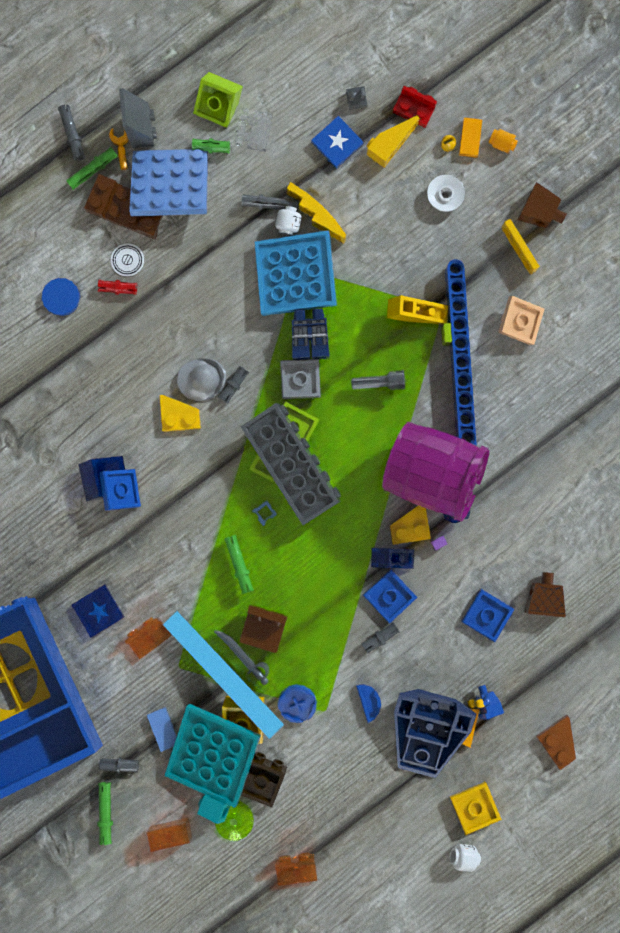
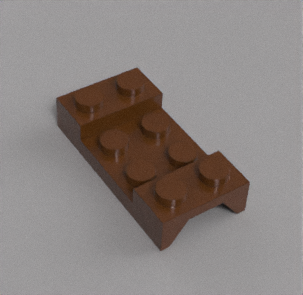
[84,174,163,240]

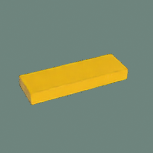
[501,219,540,275]

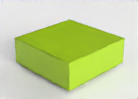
[441,323,452,346]

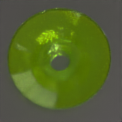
[215,801,254,841]

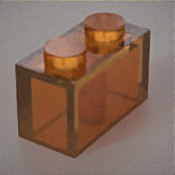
[147,818,192,852]

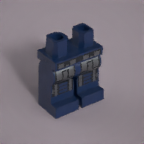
[292,309,330,360]

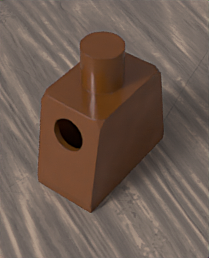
[518,182,567,228]

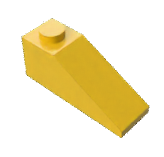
[366,116,420,168]
[387,295,448,325]

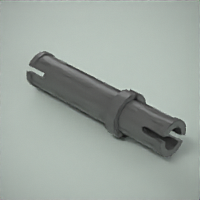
[58,104,85,161]
[242,194,299,211]

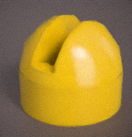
[441,135,456,152]

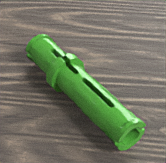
[66,147,118,190]
[224,535,254,594]
[97,782,113,845]

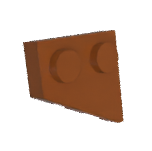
[536,715,576,770]

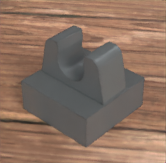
[346,86,367,110]

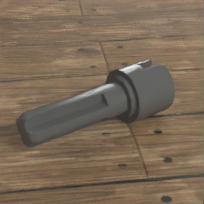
[351,370,405,390]

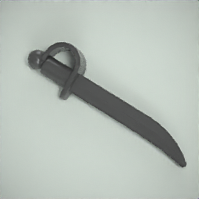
[214,630,269,685]

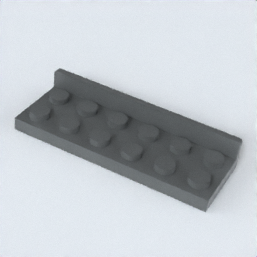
[241,403,341,525]

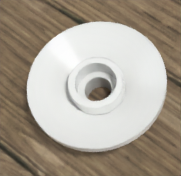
[427,175,465,212]

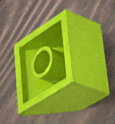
[193,72,243,128]

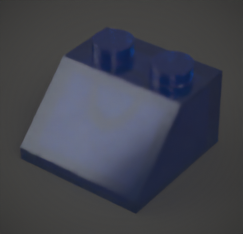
[78,456,126,502]

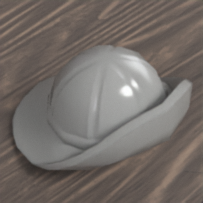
[177,359,226,401]

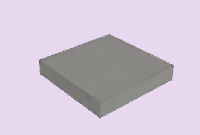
[281,359,321,400]

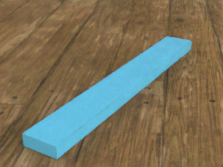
[163,611,284,739]

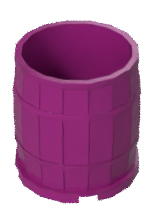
[382,422,490,522]

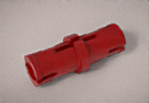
[98,280,138,295]

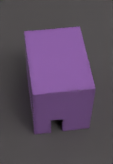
[430,536,447,551]

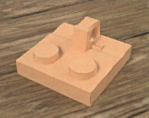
[498,296,544,345]

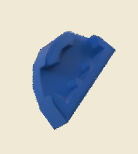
[356,684,381,723]

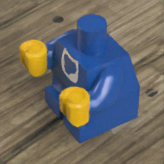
[467,685,504,720]

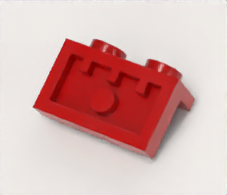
[392,86,437,128]

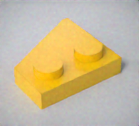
[389,505,431,545]

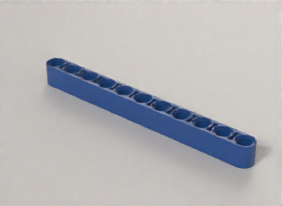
[445,259,477,446]

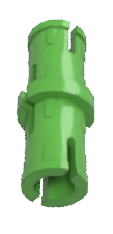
[192,138,230,154]

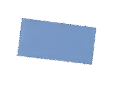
[147,707,177,752]

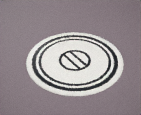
[111,243,144,276]

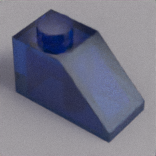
[371,548,414,569]

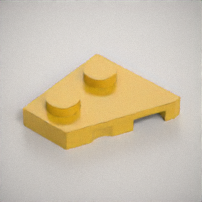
[160,395,201,432]

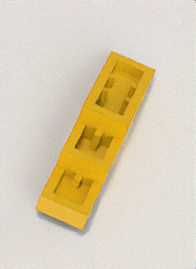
[287,182,346,244]

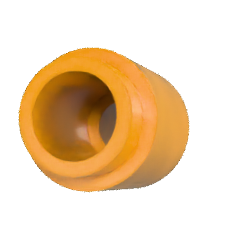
[489,129,518,154]

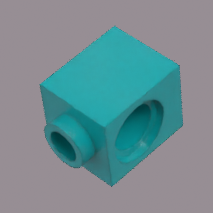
[197,795,230,824]

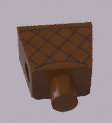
[524,572,566,617]

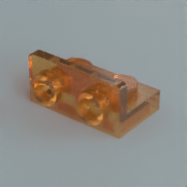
[125,617,172,659]
[275,853,317,886]

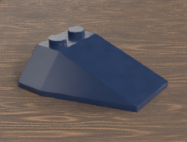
[394,689,476,778]

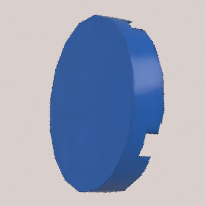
[42,278,81,316]
[278,684,317,723]

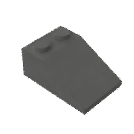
[119,88,157,148]

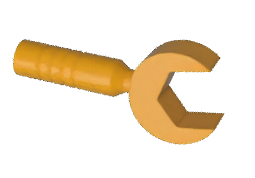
[109,128,129,170]

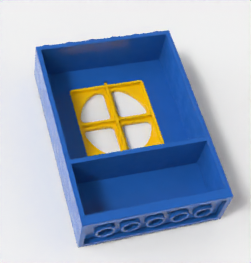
[0,596,103,799]

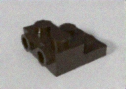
[241,752,287,808]

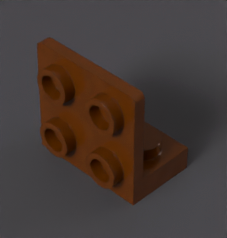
[240,605,288,653]

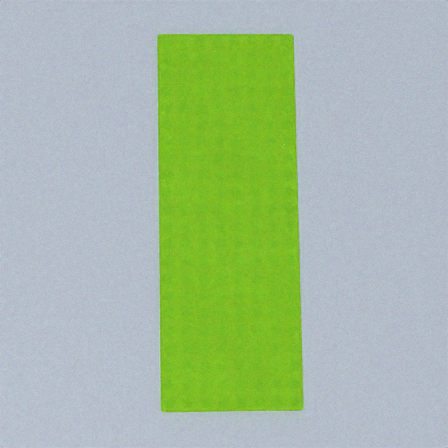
[178,278,439,712]

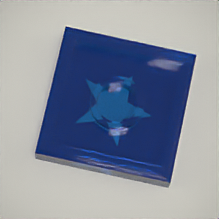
[71,584,125,638]

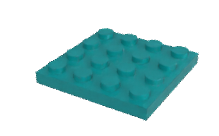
[164,704,261,808]

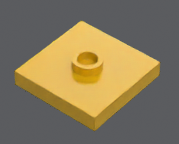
[449,781,502,835]

